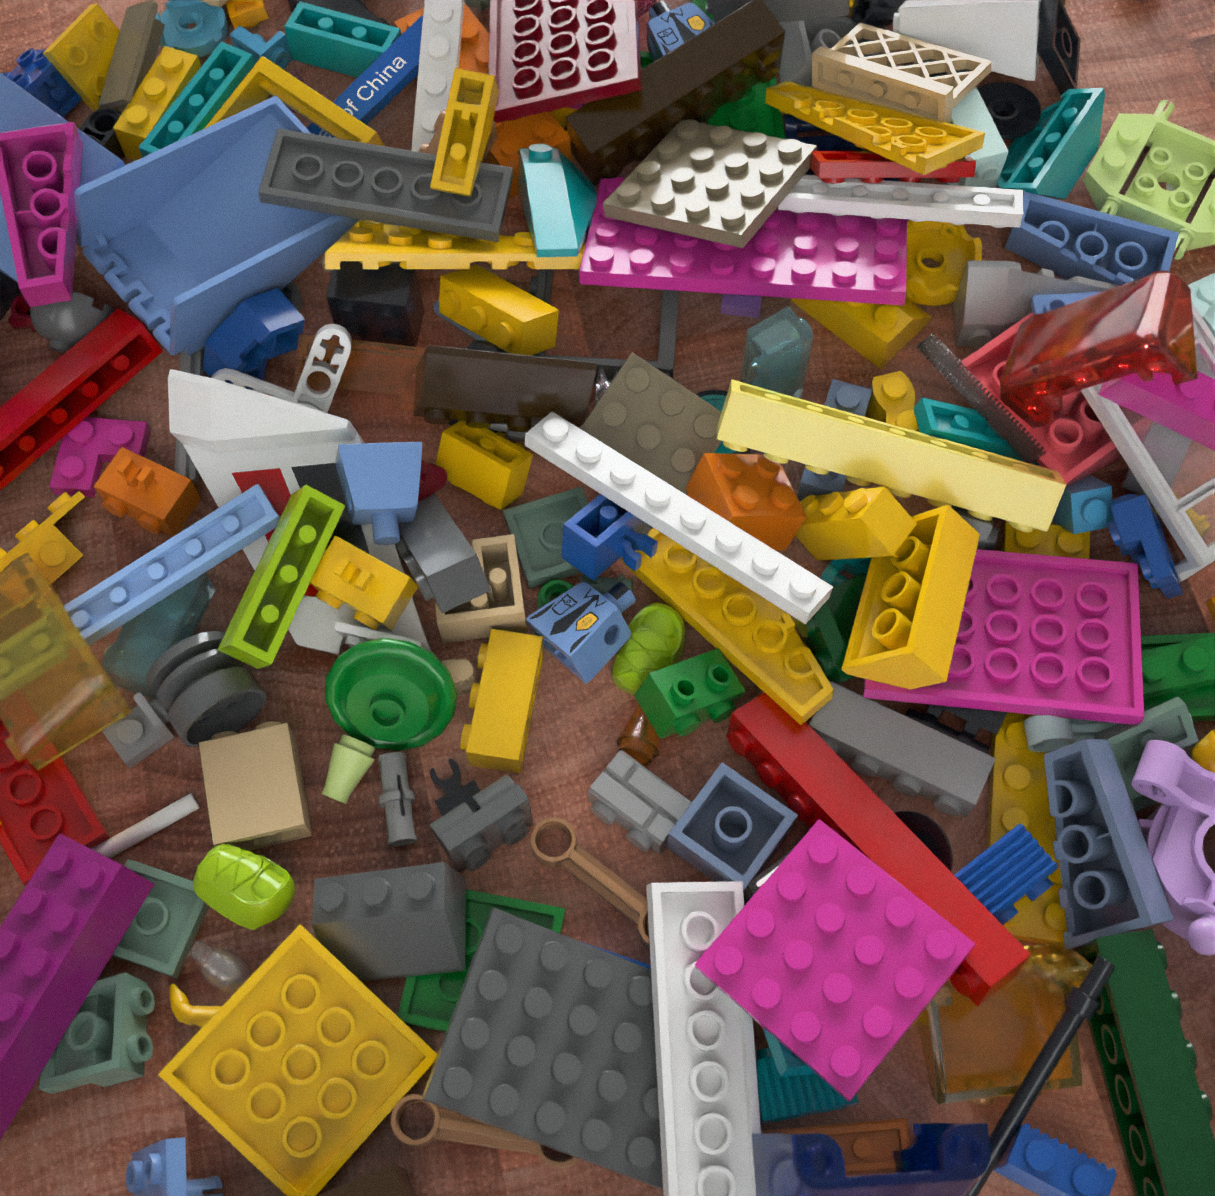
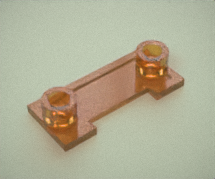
[293,334,426,412]

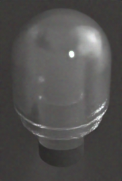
[189,940,250,994]

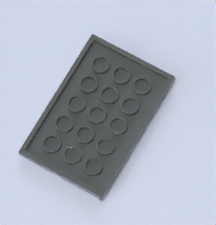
[421,908,663,1190]

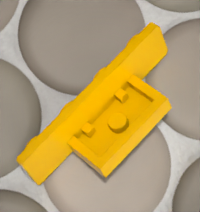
[0,491,85,613]

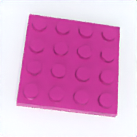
[694,819,975,1102]

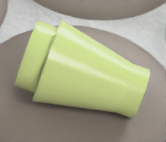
[321,734,375,804]

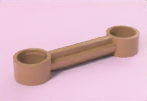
[531,817,650,950]
[391,1094,580,1169]

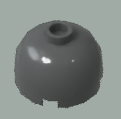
[30,291,115,353]

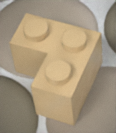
[435,534,527,643]

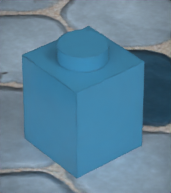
[1053,475,1114,534]

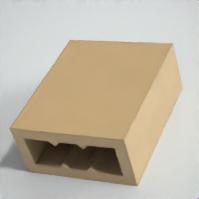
[199,721,313,851]

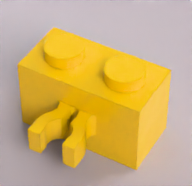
[435,421,533,510]
[310,536,418,632]

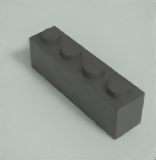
[395,493,491,613]

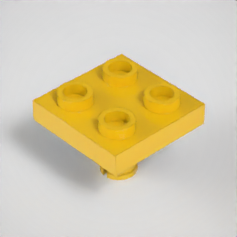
[43,3,120,112]

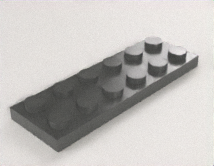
[258,128,513,242]

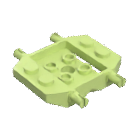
[1083,100,1215,260]

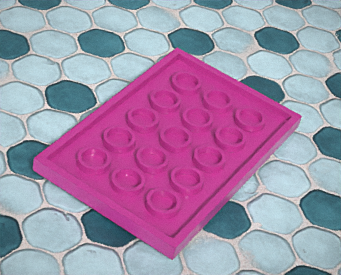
[863,549,1144,725]

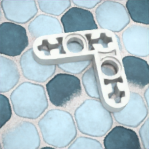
[211,324,352,413]

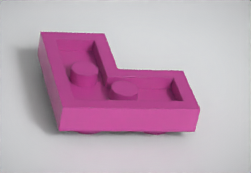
[49,417,151,498]

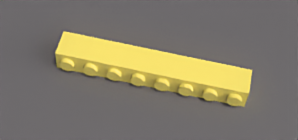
[717,380,1066,532]

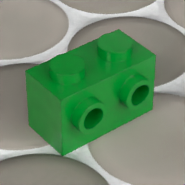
[634,648,746,739]

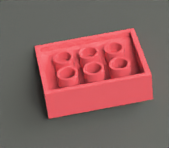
[950,313,1154,487]

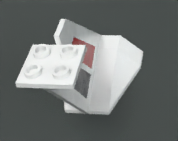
[168,369,437,657]

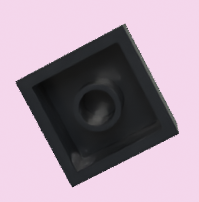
[326,261,424,351]

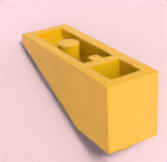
[430,68,499,197]

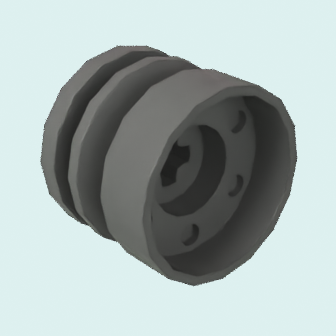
[146,630,267,748]

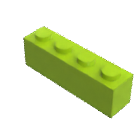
[217,485,345,669]

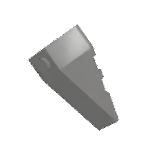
[952,261,1119,349]

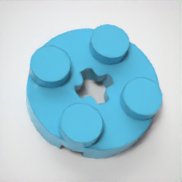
[155,0,228,58]

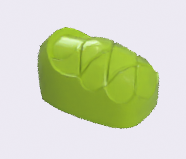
[611,602,686,695]
[192,844,295,930]

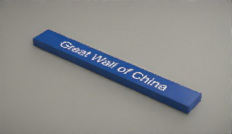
[307,15,423,138]

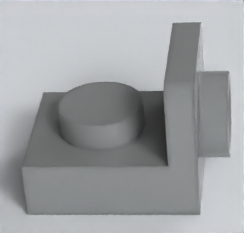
[102,692,174,769]

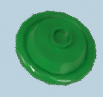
[324,638,457,751]

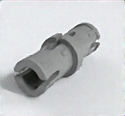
[378,752,417,847]

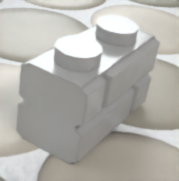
[588,750,692,855]

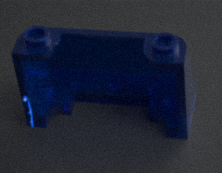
[751,1122,991,1196]

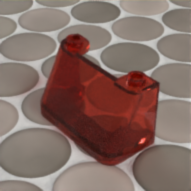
[1000,271,1198,429]

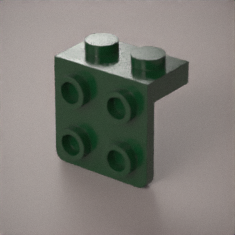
[794,574,867,683]

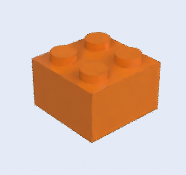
[686,453,807,551]

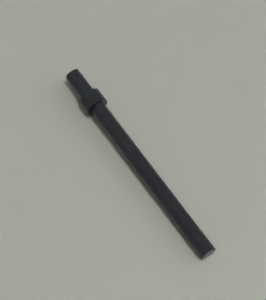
[953,955,1117,1196]

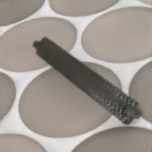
[917,333,1047,464]

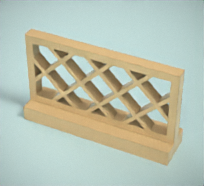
[812,22,992,123]

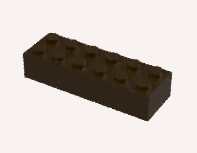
[566,0,785,186]

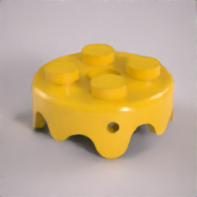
[905,219,982,306]

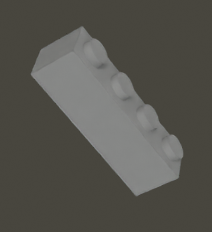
[809,681,996,817]

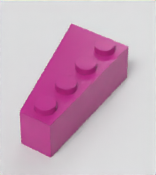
[0,122,83,307]

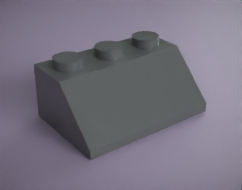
[312,862,466,982]

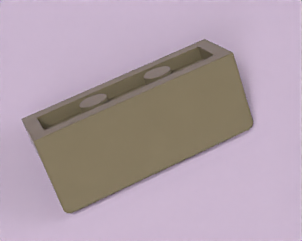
[98,0,165,116]

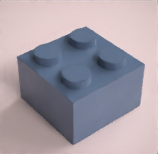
[667,762,798,897]

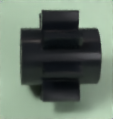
[852,0,897,30]

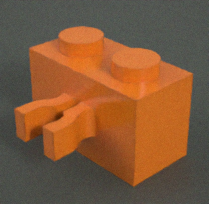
[94,447,201,537]

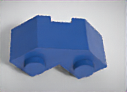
[203,288,305,390]

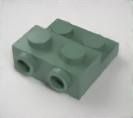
[39,973,155,1094]

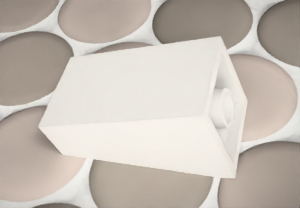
[893,0,1041,81]

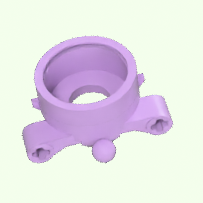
[1131,740,1215,956]

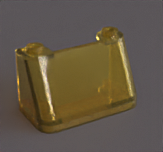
[0,552,133,770]

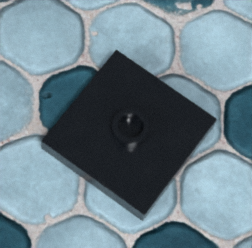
[1037,0,1081,95]

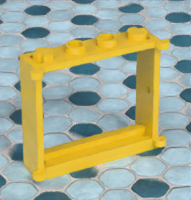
[204,56,385,146]

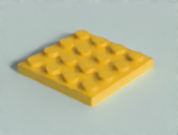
[158,924,438,1196]

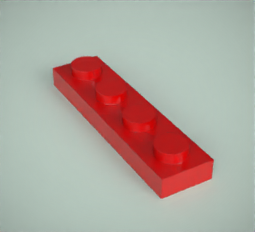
[810,151,976,184]

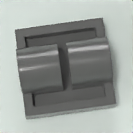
[429,774,533,873]

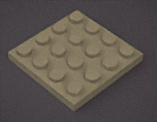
[603,119,817,248]

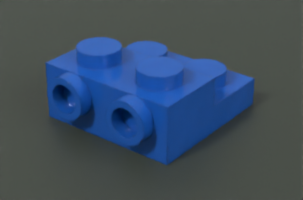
[1107,494,1184,599]

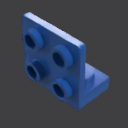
[3,48,82,117]

